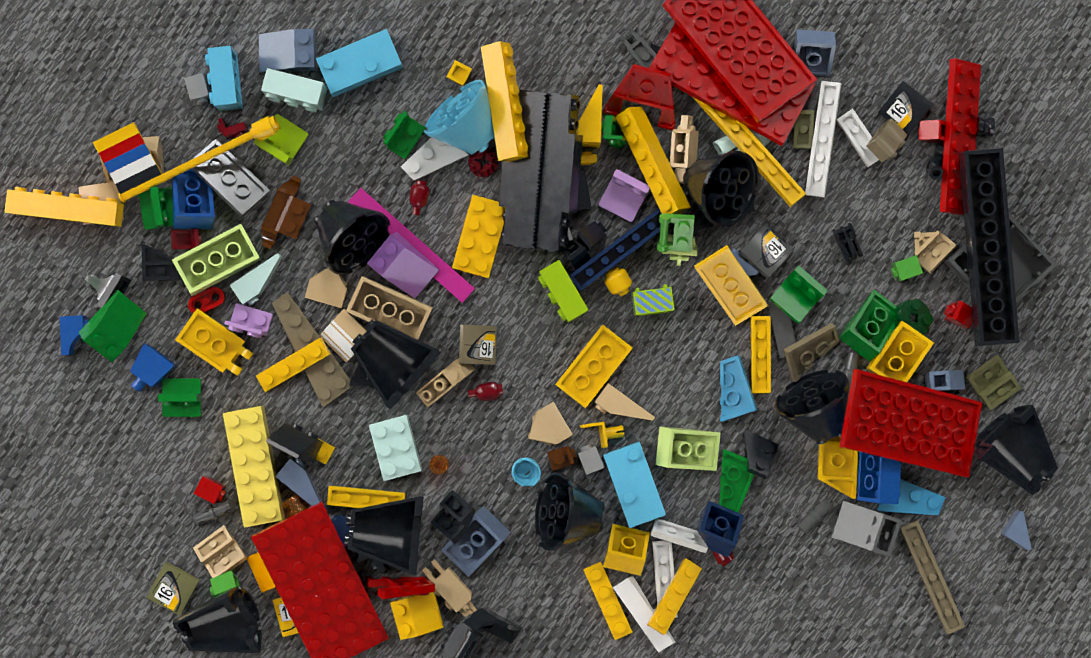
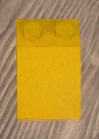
[576,84,603,148]
[866,321,934,382]

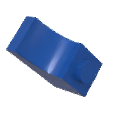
[59,315,89,355]

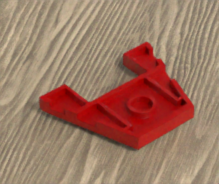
[602,64,676,130]
[365,576,435,599]

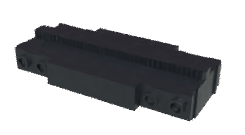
[499,90,583,252]

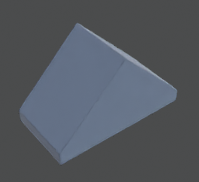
[1001,510,1032,550]

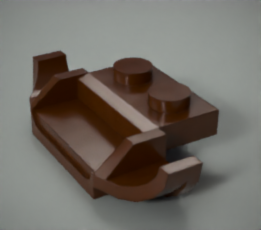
[261,175,312,249]

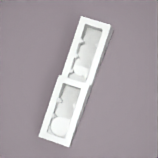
[613,576,675,652]

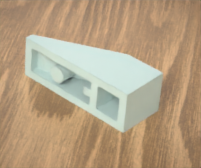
[230,253,282,306]

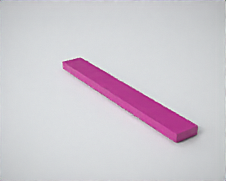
[348,188,475,303]

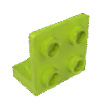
[253,114,309,166]

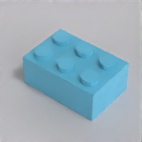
[205,46,243,111]

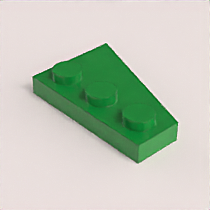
[719,449,754,513]

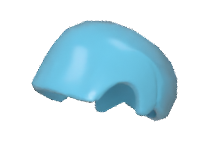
[511,457,541,486]

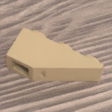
[416,358,476,408]

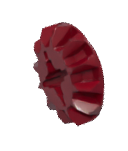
[468,148,498,177]

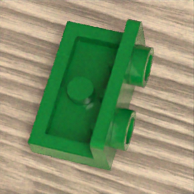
[601,115,628,148]

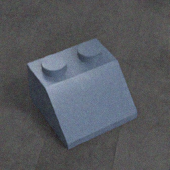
[794,29,836,77]

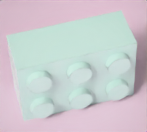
[261,68,327,112]
[369,415,422,481]

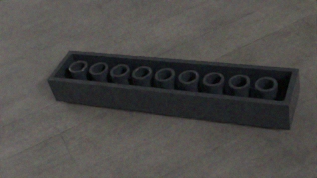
[959,148,1020,346]

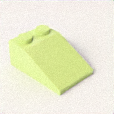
[655,427,721,471]

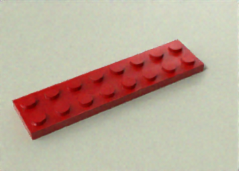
[940,58,981,216]

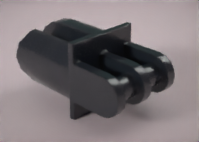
[832,223,864,263]

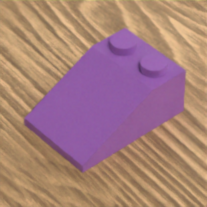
[367,232,439,298]

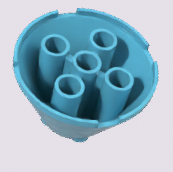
[424,80,495,155]

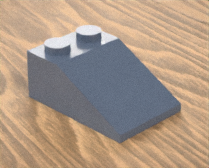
[259,29,317,72]
[441,506,511,577]

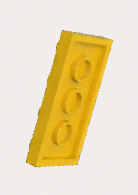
[452,195,506,278]
[694,245,768,326]
[555,324,632,408]

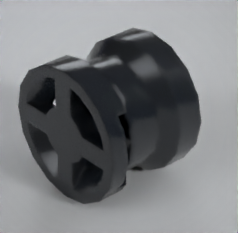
[976,117,995,137]

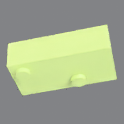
[172,224,260,296]

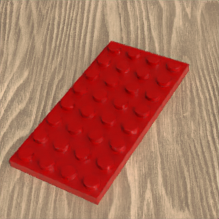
[662,0,817,123]
[649,22,816,146]
[839,369,982,478]
[251,501,389,658]

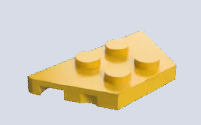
[817,436,858,499]

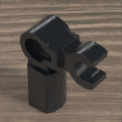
[926,144,944,180]

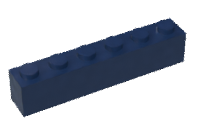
[569,208,671,293]

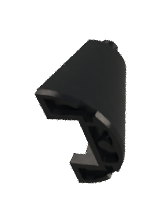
[351,319,441,409]
[974,405,1058,495]
[344,496,424,575]
[173,587,262,653]

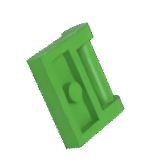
[657,213,695,252]

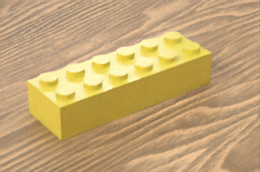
[223,406,285,528]

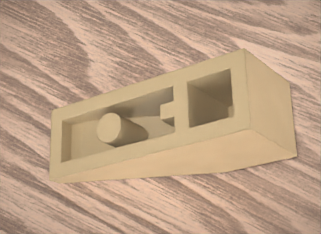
[595,383,655,420]

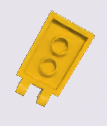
[175,308,254,376]

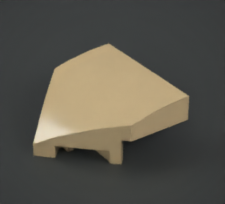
[914,231,957,274]
[305,268,347,308]
[528,402,573,445]

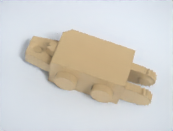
[670,115,699,184]
[422,559,477,617]

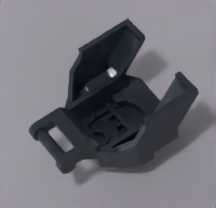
[441,608,522,658]

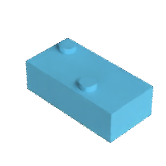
[316,29,403,97]
[603,441,666,528]

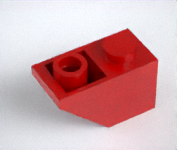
[944,301,973,329]

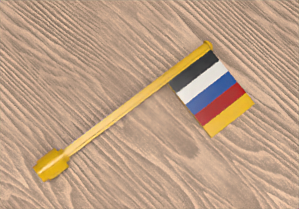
[93,116,280,203]

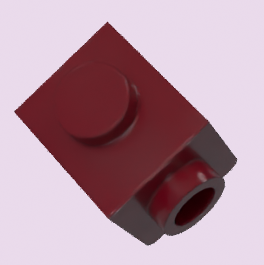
[217,118,249,139]
[170,229,201,250]

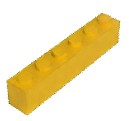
[481,41,528,162]
[616,106,691,214]
[5,187,124,227]

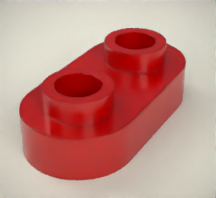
[188,287,226,313]

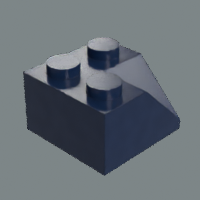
[697,501,745,557]

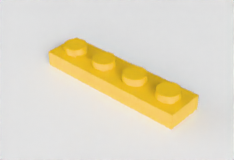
[750,316,771,393]
[256,337,331,392]
[327,485,406,508]
[647,558,702,635]
[583,561,632,640]

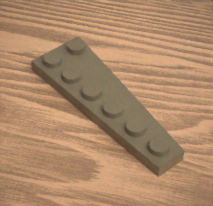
[272,292,353,407]

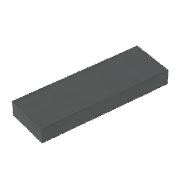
[767,302,796,359]

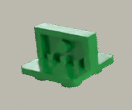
[139,187,173,230]
[158,378,201,417]

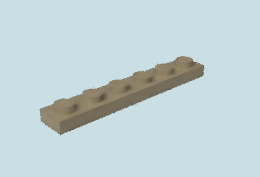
[900,520,965,635]

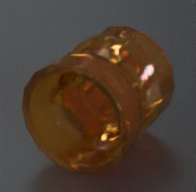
[429,455,449,474]
[282,494,307,517]

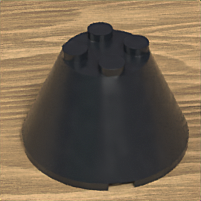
[683,151,759,227]
[314,200,391,275]
[775,369,849,444]
[535,473,605,551]

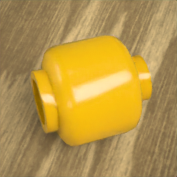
[604,267,632,296]

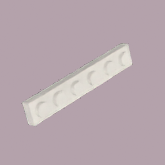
[805,81,841,198]

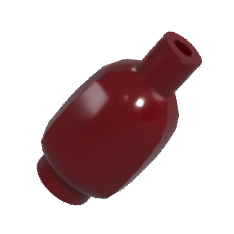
[409,180,429,216]
[468,382,503,401]

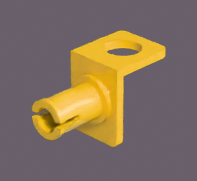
[579,422,624,448]

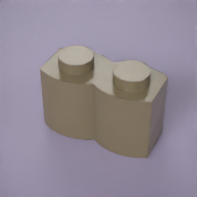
[866,118,907,162]

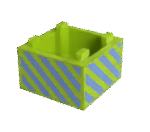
[631,284,674,317]

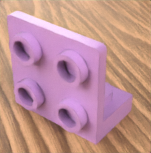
[599,169,650,222]
[224,303,273,338]

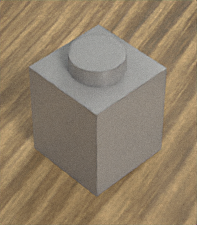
[184,73,210,105]
[578,444,604,475]

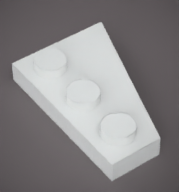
[401,137,468,181]

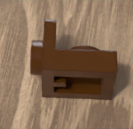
[547,445,577,470]

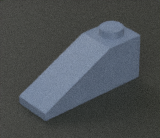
[276,458,321,506]

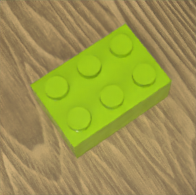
[538,260,589,323]

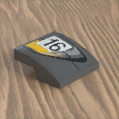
[739,225,793,279]

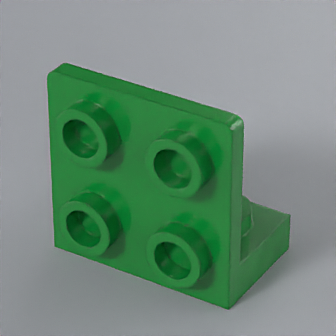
[383,111,426,160]
[770,265,828,324]

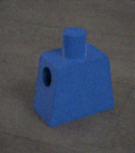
[130,344,177,392]

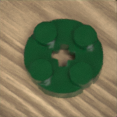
[894,299,933,335]

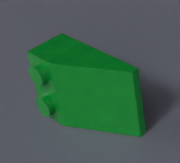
[839,289,897,361]
[79,290,147,362]

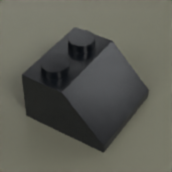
[266,423,323,463]

